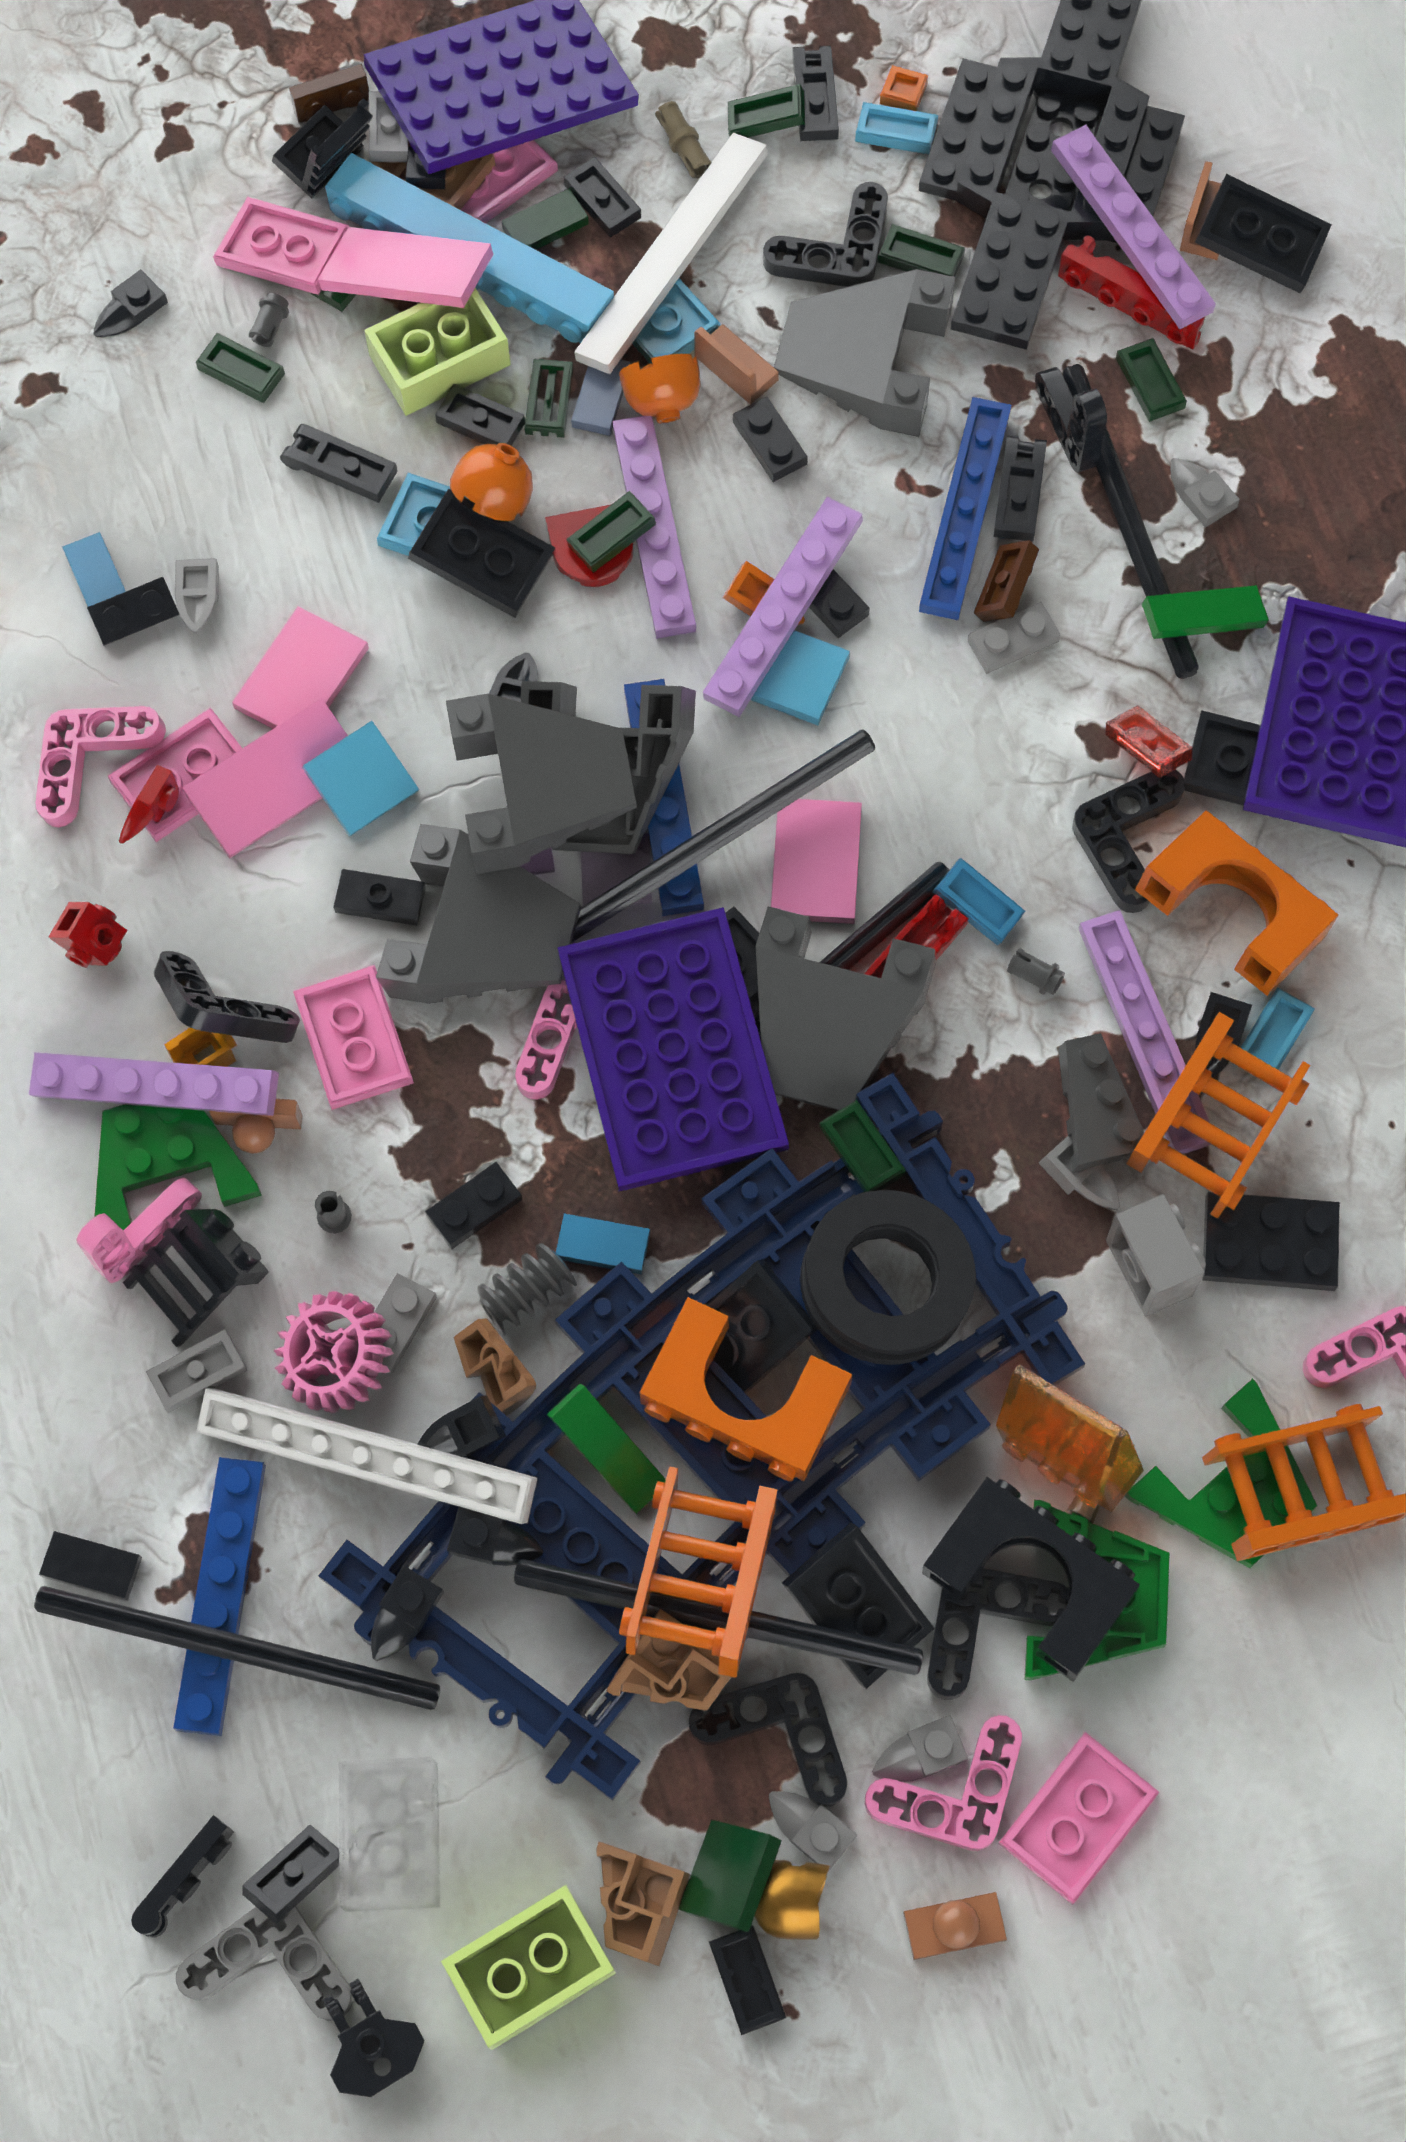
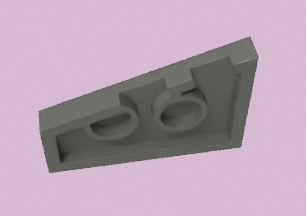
[1058,1033,1144,1172]

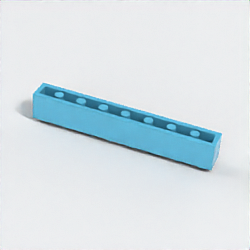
[325,153,614,343]

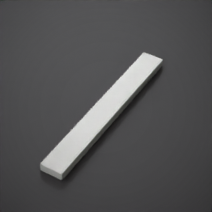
[574,133,768,374]
[196,1388,537,1524]

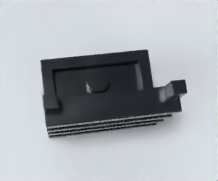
[272,98,373,199]
[123,1209,269,1347]

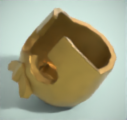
[754,1860,830,1940]

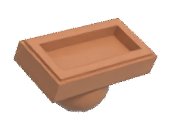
[209,1099,303,1154]
[903,1892,1007,1960]

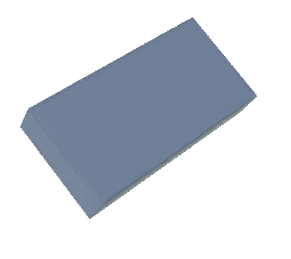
[571,360,630,436]

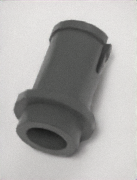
[248,293,289,347]
[1007,948,1065,995]
[315,1191,352,1234]

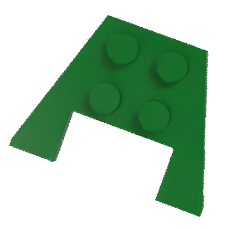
[94,1104,262,1230]
[1124,1378,1318,1568]
[1024,1499,1170,1680]

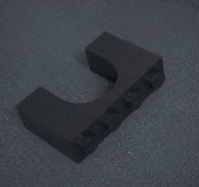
[922,1477,1140,1682]

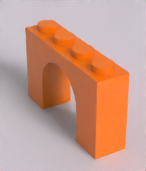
[1135,810,1339,996]
[639,1297,852,1481]

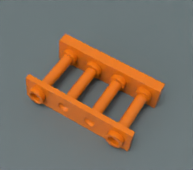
[1126,1012,1311,1219]
[1202,1404,1406,1561]
[619,1466,778,1678]

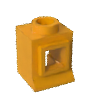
[164,1028,237,1067]

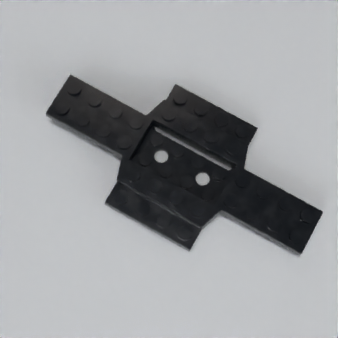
[919,0,1185,350]

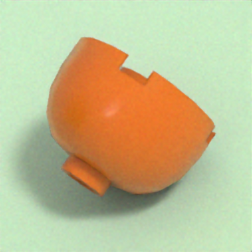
[619,354,701,423]
[450,443,533,521]

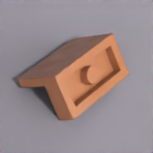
[1180,161,1221,260]
[694,324,779,405]

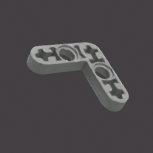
[176,1906,353,2021]

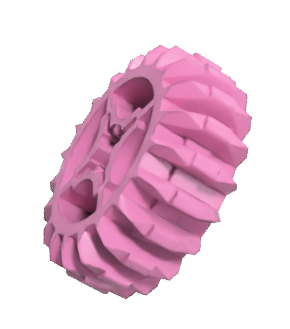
[273,1291,394,1413]

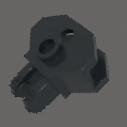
[323,1979,425,2097]

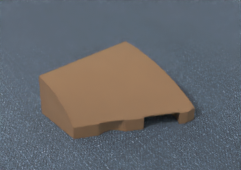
[453,1318,537,1416]
[606,1609,731,1711]
[596,1841,690,1966]

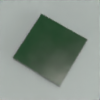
[678,1819,782,1932]

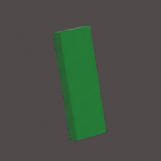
[1142,585,1269,639]
[547,1384,666,1514]

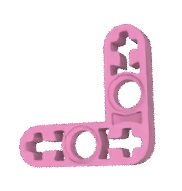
[35,706,166,828]
[515,980,577,1100]
[76,1178,202,1283]
[1303,1306,1406,1388]
[864,1715,1022,1851]

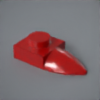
[119,764,179,844]

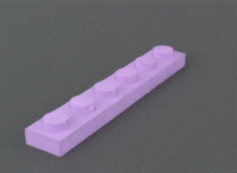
[1051,125,1216,329]
[612,416,696,639]
[703,497,863,717]
[1079,910,1212,1154]
[29,1052,279,1116]

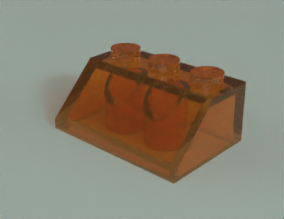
[995,1364,1144,1513]

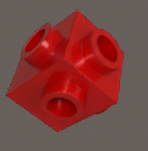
[48,902,127,968]

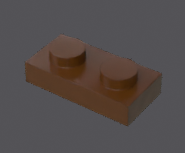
[289,64,369,123]
[974,540,1039,622]

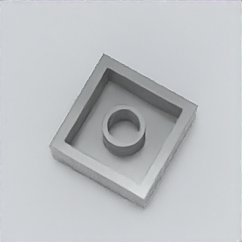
[1106,1194,1206,1317]

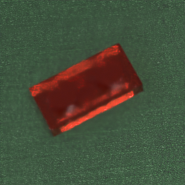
[1105,705,1192,778]

